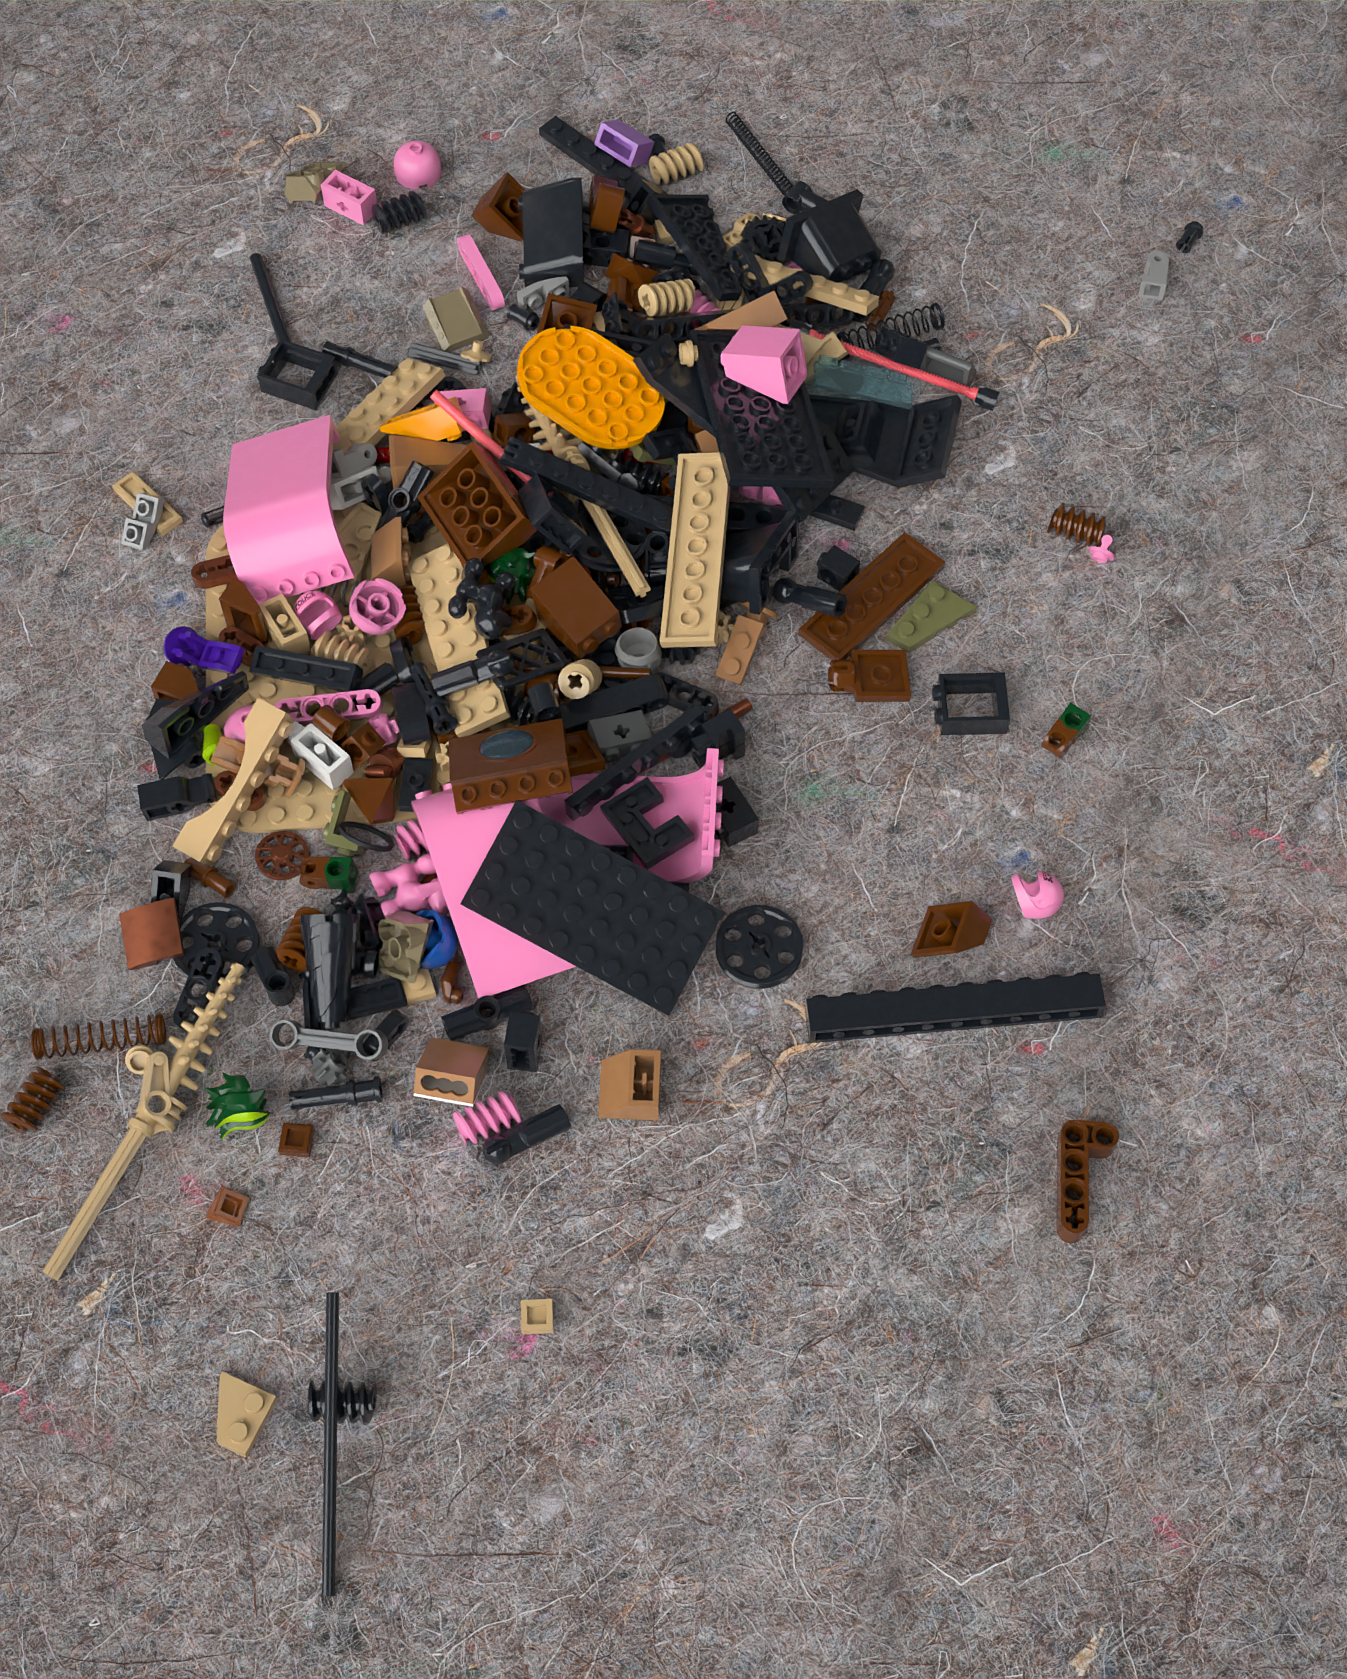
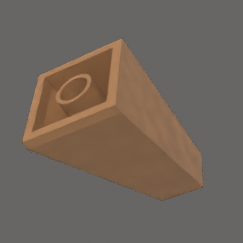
[389,435,468,506]

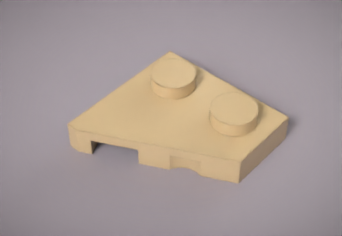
[217,1372,278,1458]

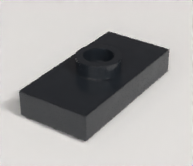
[810,494,865,531]
[399,758,434,812]
[346,977,406,1020]

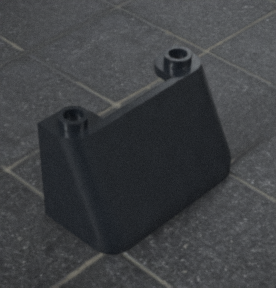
[518,177,584,287]

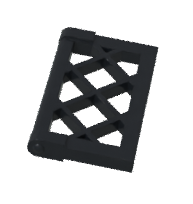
[476,628,569,692]

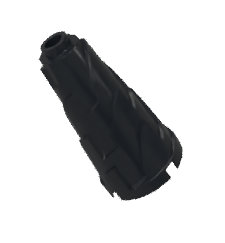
[300,914,360,1028]

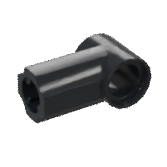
[782,181,828,214]
[342,662,400,710]
[250,946,295,1006]

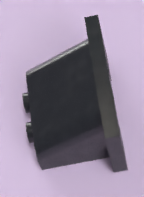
[777,189,881,283]
[720,510,799,615]

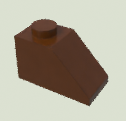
[151,661,199,701]

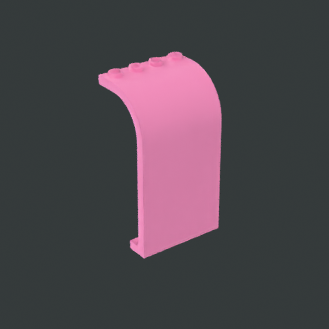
[223,415,355,604]
[537,748,724,883]
[411,783,576,999]

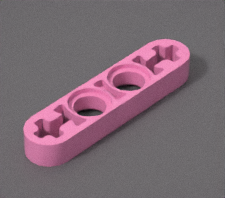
[457,234,505,311]
[274,689,383,725]

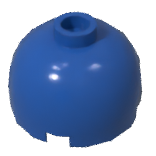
[416,909,459,969]

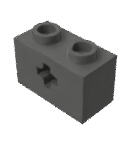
[586,710,652,762]

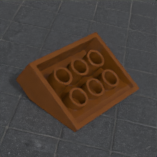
[417,442,537,567]

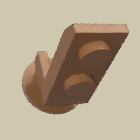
[715,602,778,685]
[210,736,306,798]

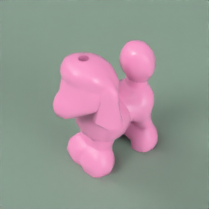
[369,854,448,917]

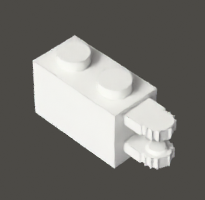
[330,466,392,510]
[287,721,354,791]

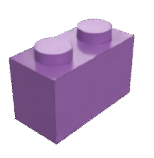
[594,119,654,167]

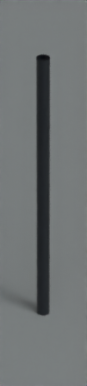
[322,1292,339,1597]

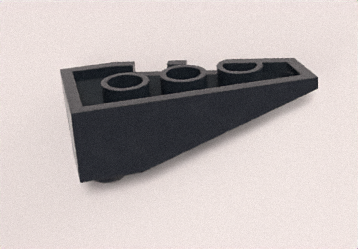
[141,671,249,759]

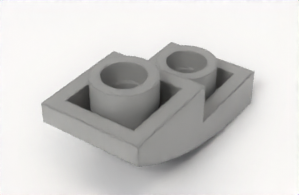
[517,276,570,312]
[121,492,165,550]

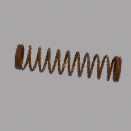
[31,1013,166,1060]

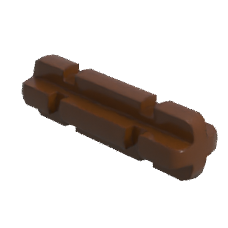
[865,290,896,332]

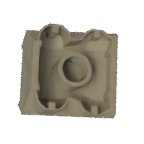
[284,162,347,204]
[423,286,490,352]
[378,911,434,983]

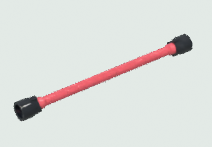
[789,318,1000,411]

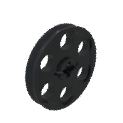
[571,509,647,573]
[173,902,260,986]
[716,905,803,989]

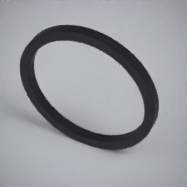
[338,821,394,852]

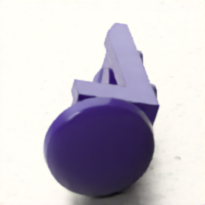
[163,626,245,674]

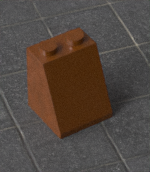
[530,557,622,659]

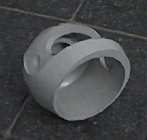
[615,628,662,672]

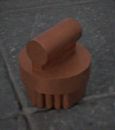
[365,747,405,779]

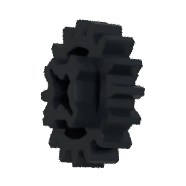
[740,215,784,263]

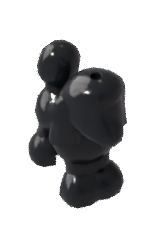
[448,558,515,640]

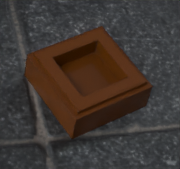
[278,1123,314,1157]

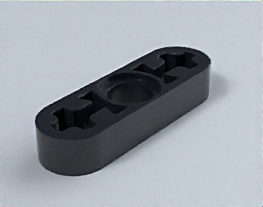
[173,948,225,1032]

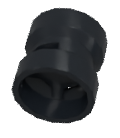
[352,947,379,979]

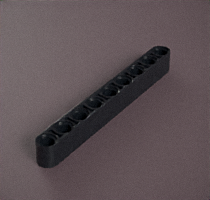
[630,301,854,341]

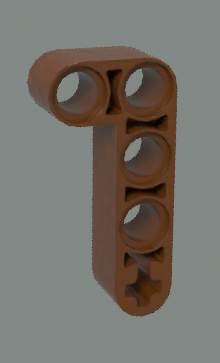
[589,175,625,234]
[1056,1120,1119,1244]

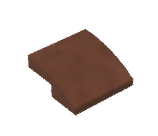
[119,898,185,970]

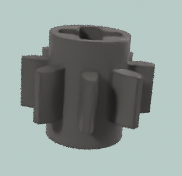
[311,1049,350,1086]

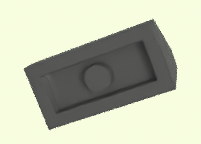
[920,346,977,395]

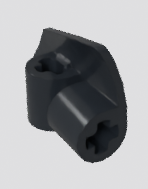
[149,699,206,780]

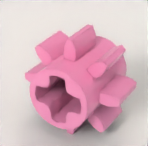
[367,713,400,747]

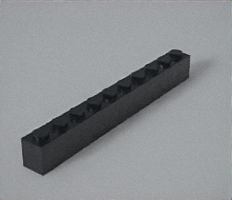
[805,972,1106,1043]

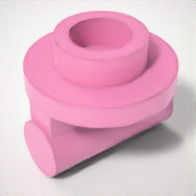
[1089,535,1115,563]

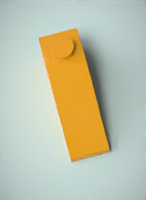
[379,397,464,441]

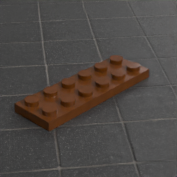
[798,532,945,660]

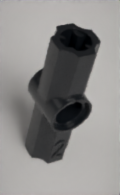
[376,460,434,531]
[441,984,533,1041]

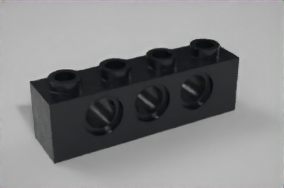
[583,224,630,267]

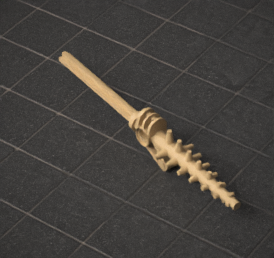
[515,375,651,597]
[42,963,245,1281]

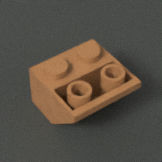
[371,517,412,586]
[598,1049,661,1120]

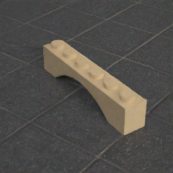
[172,698,295,867]

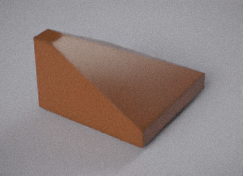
[205,1186,250,1226]

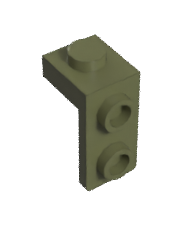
[323,789,365,858]

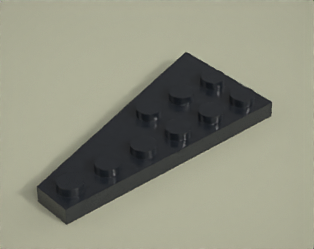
[647,194,742,301]

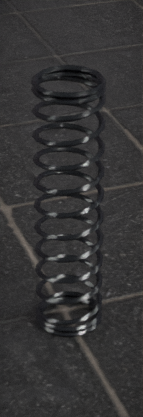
[836,302,945,360]

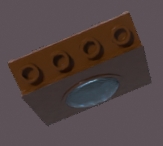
[449,718,573,814]

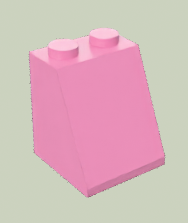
[721,325,808,404]

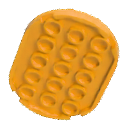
[517,326,665,449]

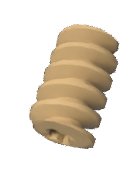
[649,142,704,185]
[638,279,695,317]
[310,630,372,678]
[558,659,602,699]

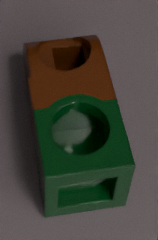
[1041,702,1091,759]
[299,857,358,894]

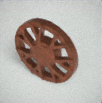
[255,831,309,880]

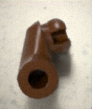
[440,961,463,1004]

